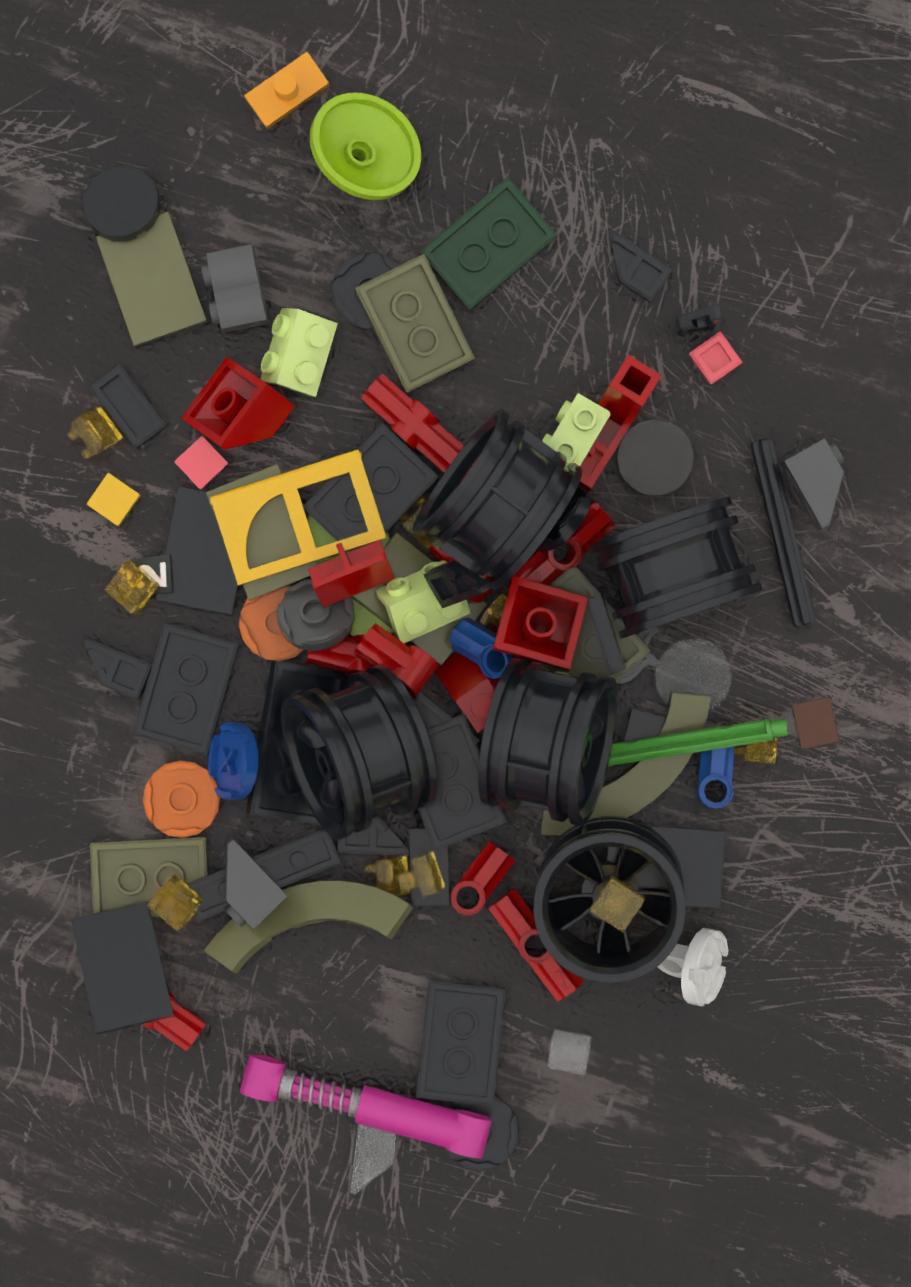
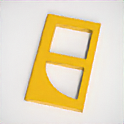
[210,449,387,586]

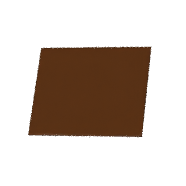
[792,697,839,750]

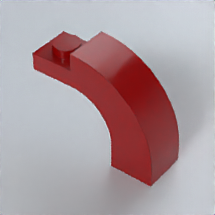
[579,355,662,492]

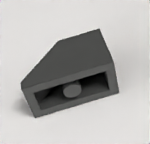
[780,438,845,531]
[225,838,287,929]

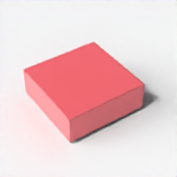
[688,331,743,386]
[174,436,229,491]

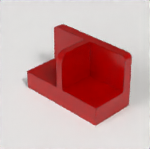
[308,540,395,608]

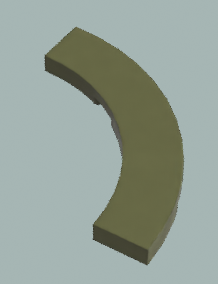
[540,691,711,835]
[203,881,414,974]

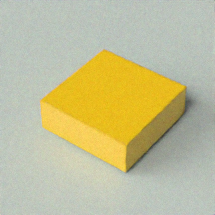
[87,473,141,527]

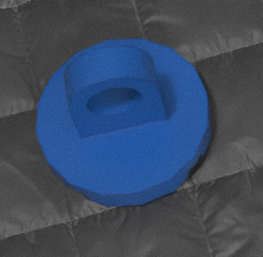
[208,722,258,800]

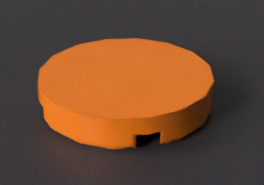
[239,586,304,661]
[143,760,221,838]

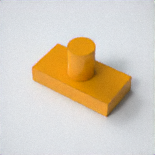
[244,52,330,130]

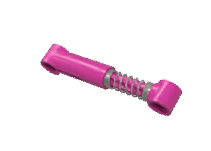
[239,1053,493,1159]

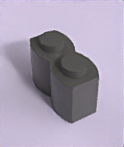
[201,244,269,333]

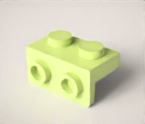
[260,308,338,397]
[542,393,610,466]
[376,560,470,643]

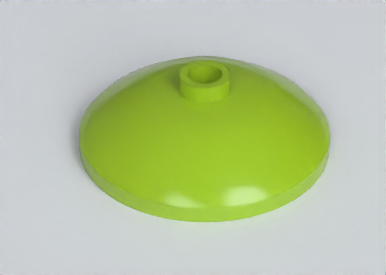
[310,92,421,200]

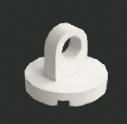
[657,928,728,1006]

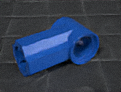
[449,618,530,679]
[695,746,735,809]

